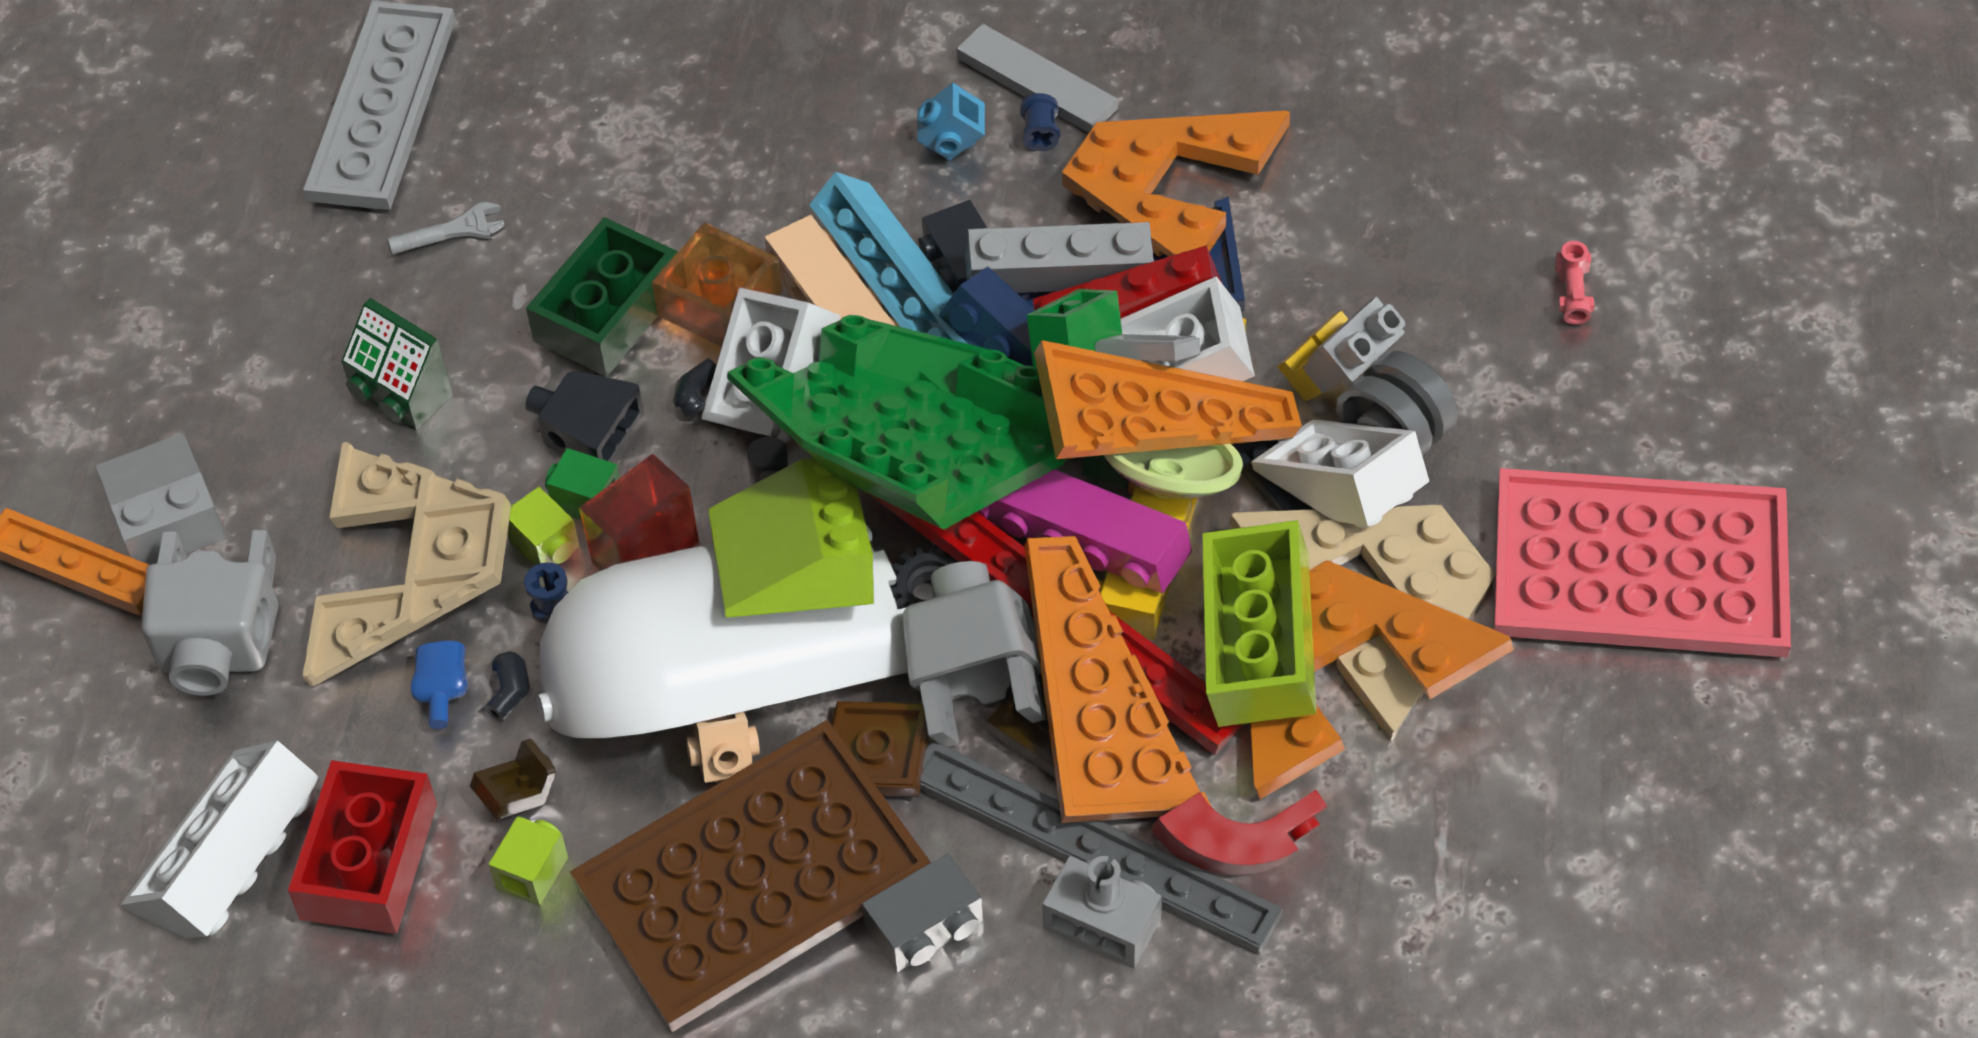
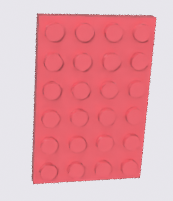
[1493,468,1791,658]

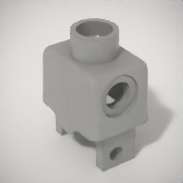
[141,530,279,696]
[903,561,1046,747]

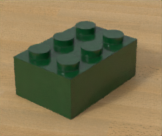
[526,217,683,377]

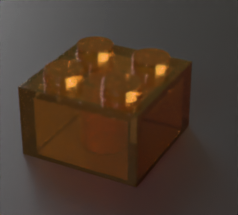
[652,222,783,347]

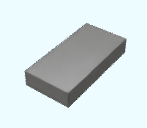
[1095,334,1200,361]

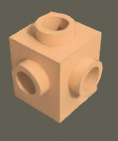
[686,711,760,784]

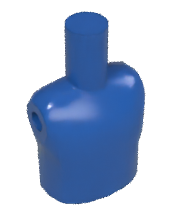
[411,641,468,729]

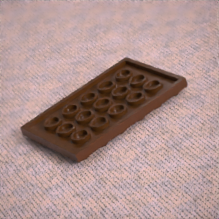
[570,719,931,1032]

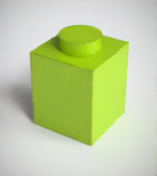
[507,487,580,565]
[488,816,568,906]

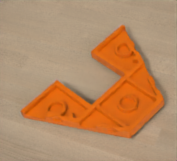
[1062,110,1290,257]
[1251,560,1514,800]

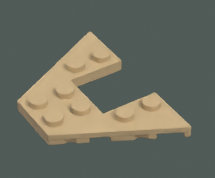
[302,442,511,687]
[1229,505,1496,740]

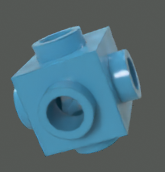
[917,83,985,161]

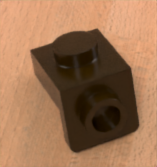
[470,739,556,820]

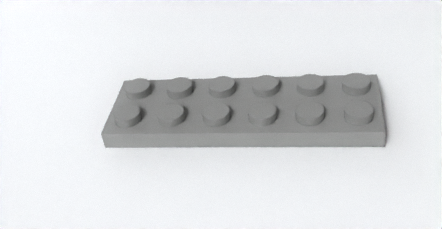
[303,0,456,210]

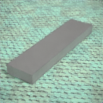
[956,24,1118,133]

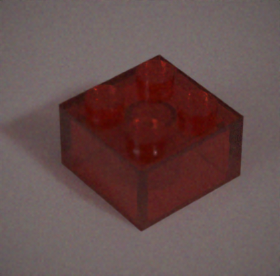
[579,454,699,571]

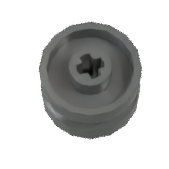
[1336,350,1458,457]

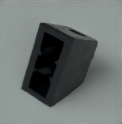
[525,371,644,462]

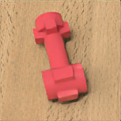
[1555,241,1594,325]

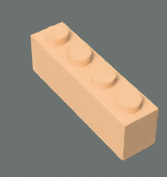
[765,215,900,327]

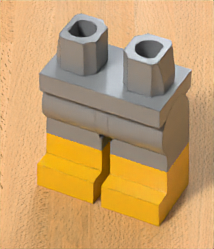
[1277,296,1405,402]

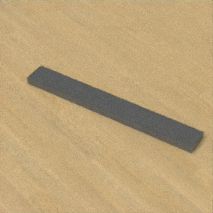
[920,740,1283,955]

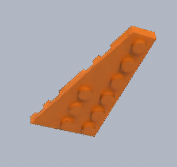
[1034,340,1302,459]
[1024,536,1212,823]

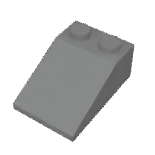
[95,433,227,565]

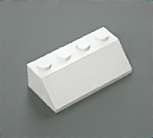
[121,740,321,939]

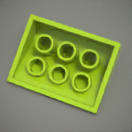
[708,458,874,618]

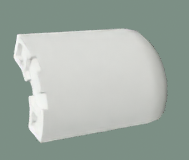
[536,525,908,738]

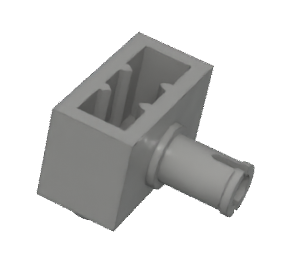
[1042,856,1162,969]

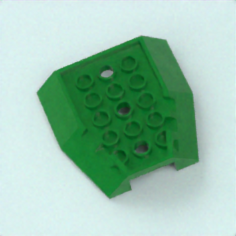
[727,315,1067,530]

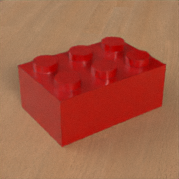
[288,760,437,934]

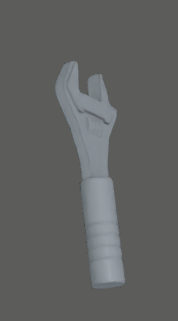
[387,202,505,255]

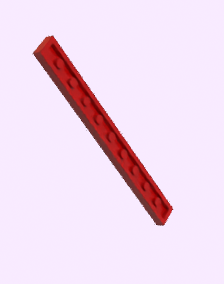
[865,491,1245,755]

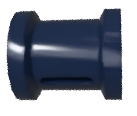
[1020,93,1061,151]
[524,563,569,623]

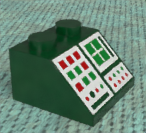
[341,298,453,431]

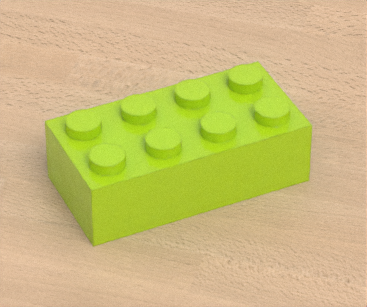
[1202,520,1316,727]

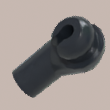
[673,358,717,418]
[485,651,530,722]

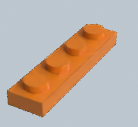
[0,508,149,616]

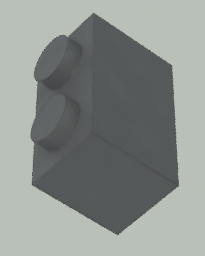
[862,853,983,973]

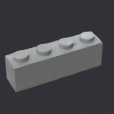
[965,222,1154,293]

